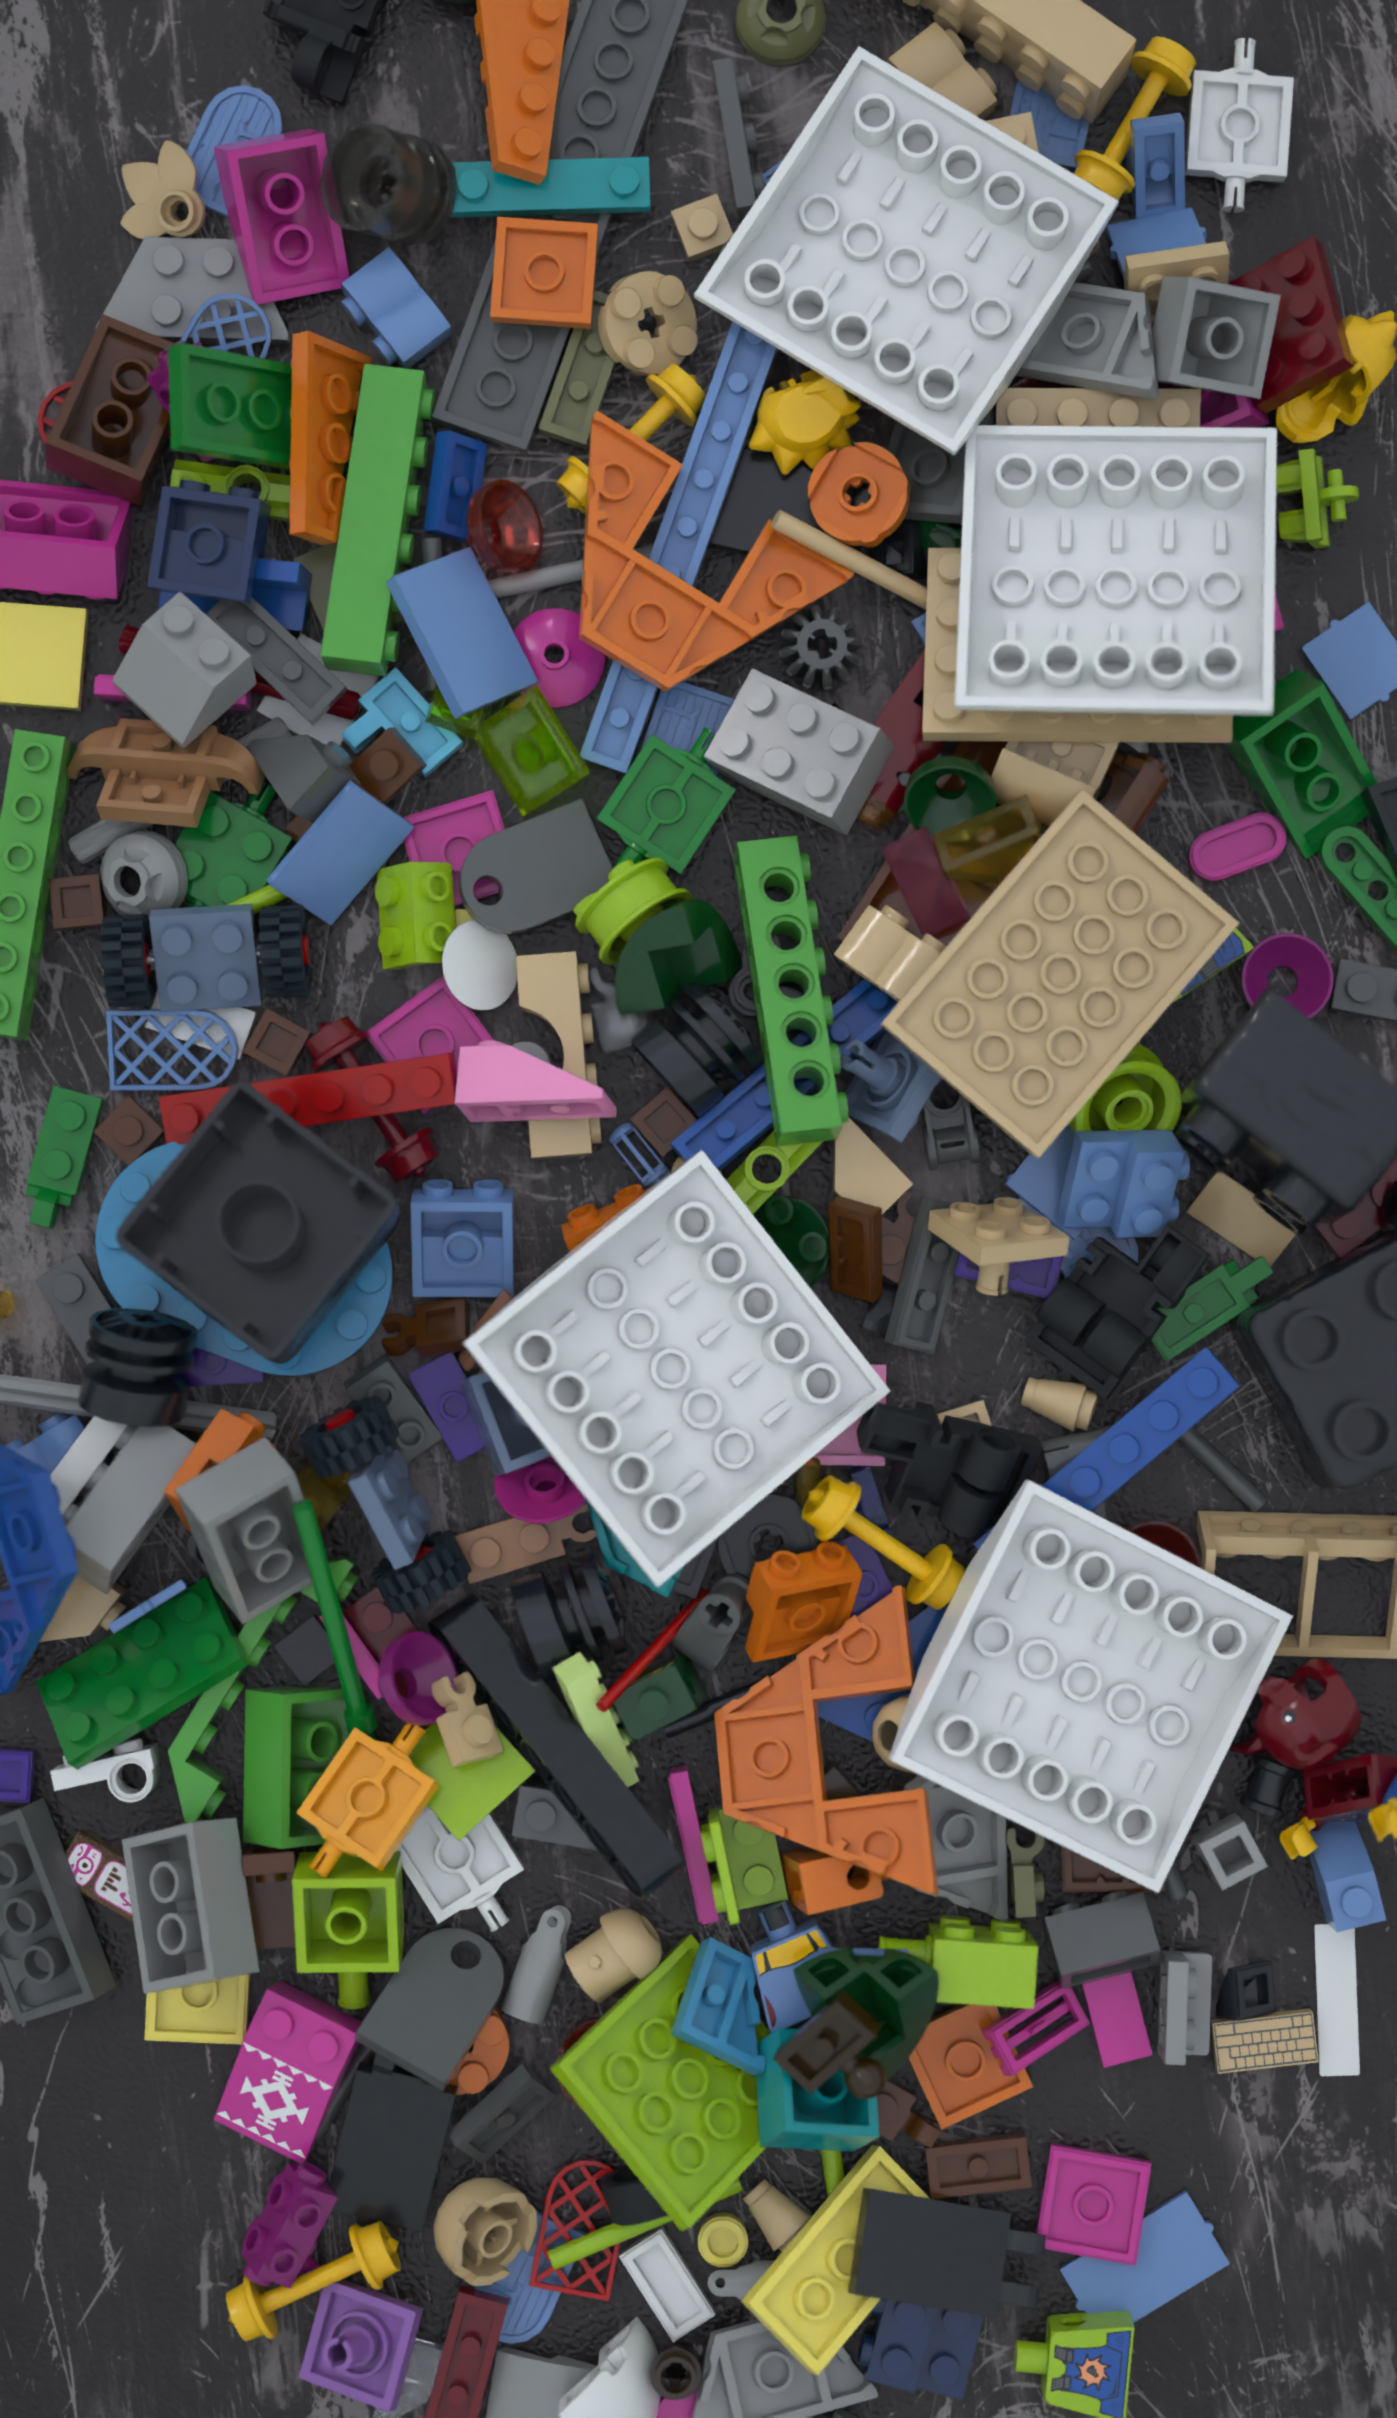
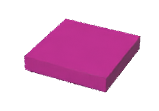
[404,790,505,908]
[368,975,494,1115]
[1036,2142,1152,2266]

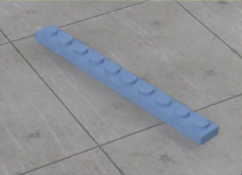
[579,321,778,774]

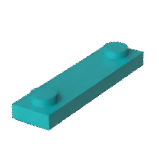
[448,157,651,218]

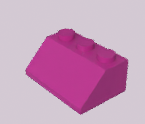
[0,480,134,600]

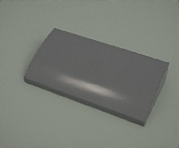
[0,1797,117,2025]

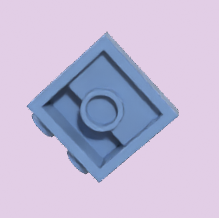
[1057,1130,1190,1238]
[410,1179,515,1297]

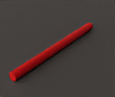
[596,1588,709,1712]

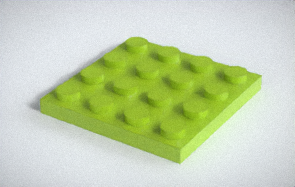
[550,1934,771,2231]

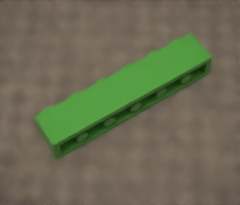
[320,364,436,677]

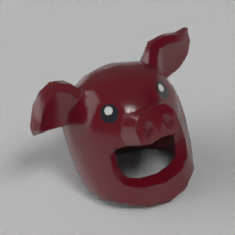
[1231,1658,1362,1770]

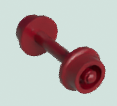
[305,1016,439,1184]

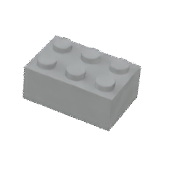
[703,668,895,836]
[62,1425,196,1595]
[175,1437,312,1624]
[122,1818,259,1994]

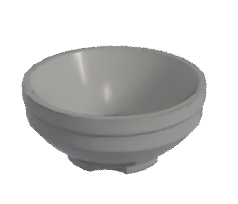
[100,830,188,920]

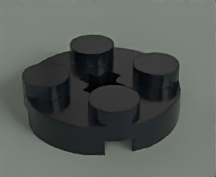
[718,1493,819,1581]

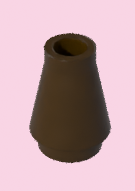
[650,2342,701,2400]

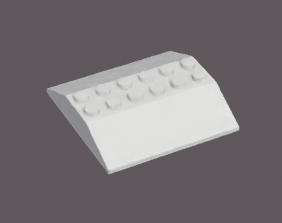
[694,46,1119,456]
[955,425,1277,715]
[463,1150,891,1587]
[888,1479,1293,1893]

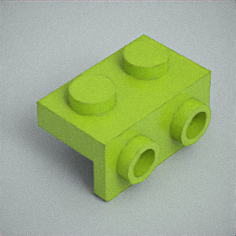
[375,861,456,970]

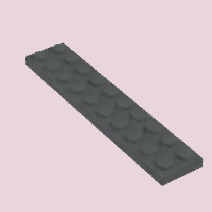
[432,0,690,455]

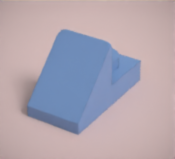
[1125,112,1185,219]

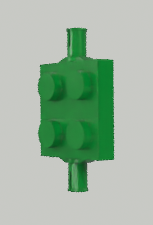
[596,727,736,875]
[174,781,295,907]

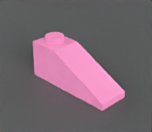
[455,1040,617,1122]

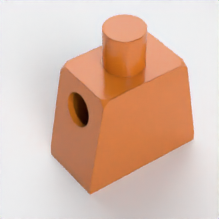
[780,1847,890,1915]

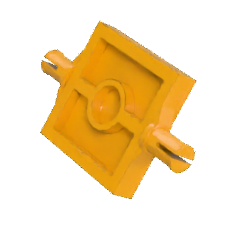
[296,1723,440,1878]

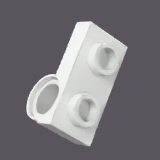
[50,1738,162,1802]

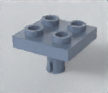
[840,1031,942,1143]

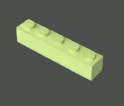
[552,1652,640,1787]

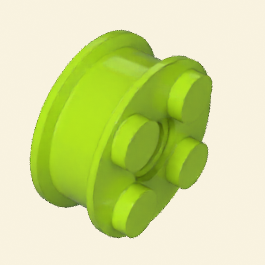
[573,857,692,965]
[1068,1043,1182,1133]

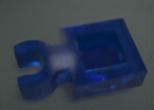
[846,1466,893,1555]

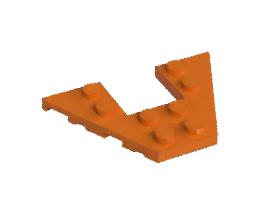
[579,410,854,692]
[714,1585,939,1895]

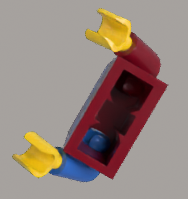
[1279,1754,1397,1860]

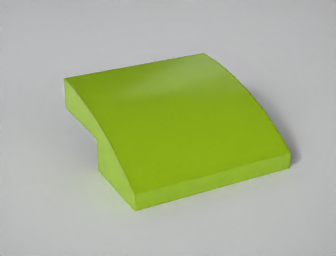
[409,1704,535,1841]

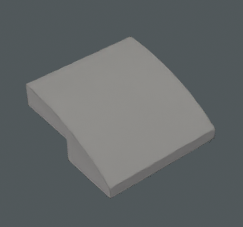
[486,2346,596,2418]

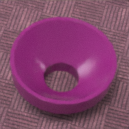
[1241,933,1333,1019]
[378,1631,458,1726]

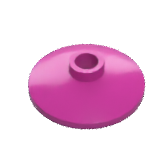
[513,608,605,708]
[494,1456,587,1523]

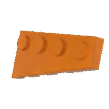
[474,0,570,185]
[289,331,372,545]

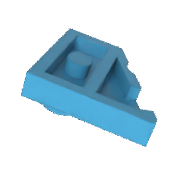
[671,1937,766,2076]

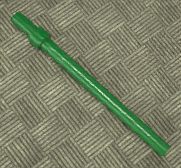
[292,1500,378,1741]

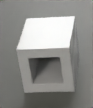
[1190,1812,1268,1890]

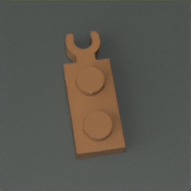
[455,1503,597,1584]

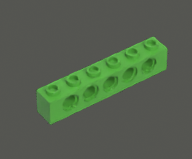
[0,729,75,1041]
[733,836,849,1147]

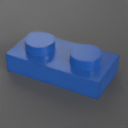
[423,430,487,543]

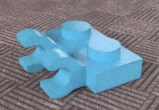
[342,667,463,778]

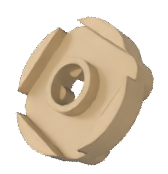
[598,271,698,376]

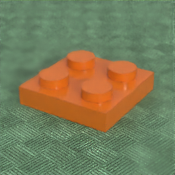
[490,217,598,329]
[909,2004,1033,2130]

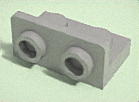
[1157,1950,1212,2065]

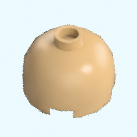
[433,2178,537,2286]

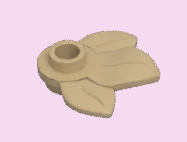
[120,140,206,239]

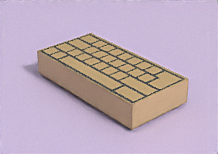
[1210,2008,1319,2074]

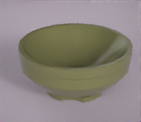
[735,0,826,67]

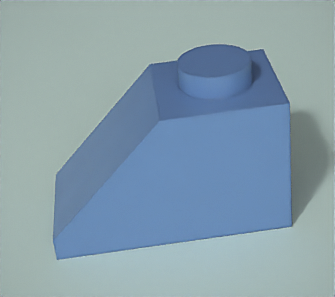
[1309,1821,1386,1932]

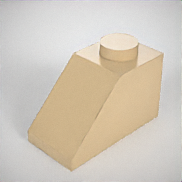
[833,1118,913,1214]
[40,1575,128,1642]

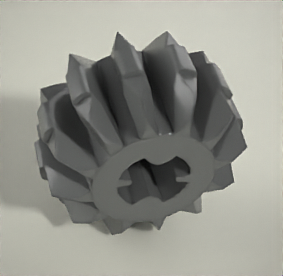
[779,605,864,692]

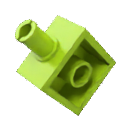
[292,1851,405,2010]
[878,1915,1038,2009]

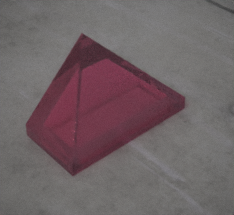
[881,826,971,937]

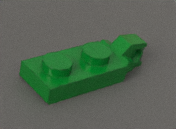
[26,1085,105,1229]
[1150,1256,1274,1362]

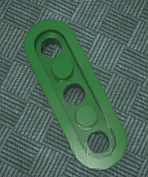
[1319,826,1397,951]

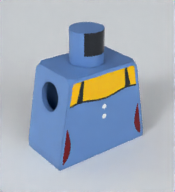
[751,1900,835,2033]

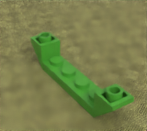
[168,1556,359,1823]

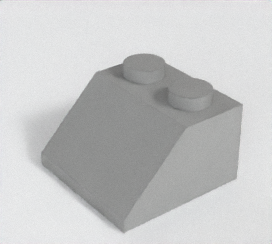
[1153,276,1281,399]
[112,591,257,749]

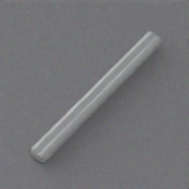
[0,1374,277,1441]

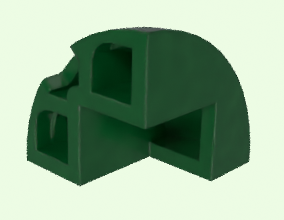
[615,899,742,1016]
[793,1948,939,2082]

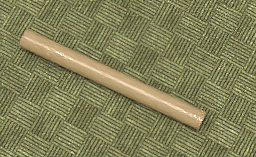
[771,510,927,610]

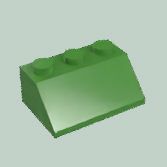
[243,1686,350,1849]

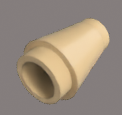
[1021,1377,1099,1432]
[743,2179,811,2253]

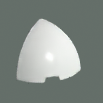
[558,2316,662,2418]

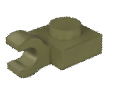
[1006,1825,1045,1918]

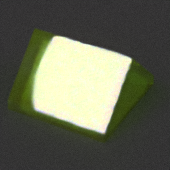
[471,686,591,817]

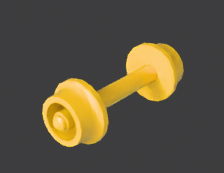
[1074,36,1196,201]
[556,363,706,515]
[801,1475,966,1610]
[226,2221,401,2342]

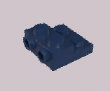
[147,480,271,604]
[857,2299,984,2400]

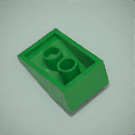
[1225,669,1377,860]

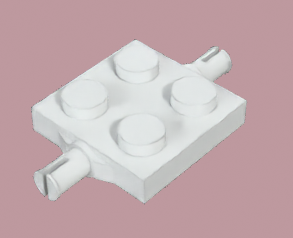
[1185,38,1294,213]
[396,1805,525,1932]

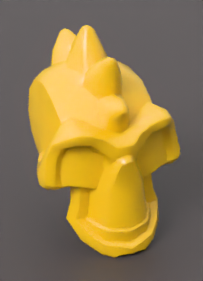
[1275,310,1397,444]
[749,370,861,475]

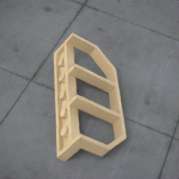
[1196,1511,1397,1659]

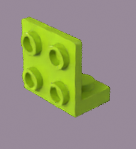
[701,1807,788,1925]

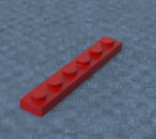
[159,1052,457,1145]

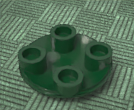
[753,1196,831,1287]

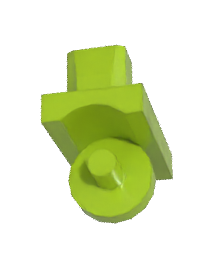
[1276,448,1359,549]

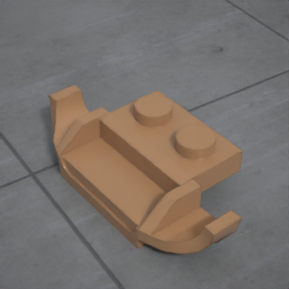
[67,718,265,828]

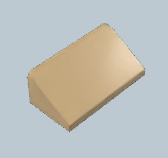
[1185,1171,1296,1267]

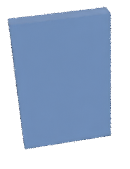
[386,547,539,719]

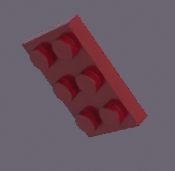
[1228,236,1354,414]

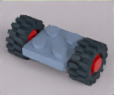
[100,904,311,1012]
[298,1395,471,1614]

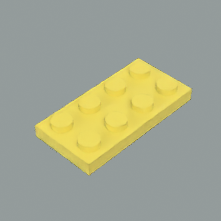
[741,2145,930,2375]

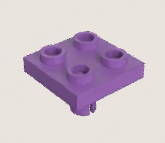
[299,2279,423,2412]

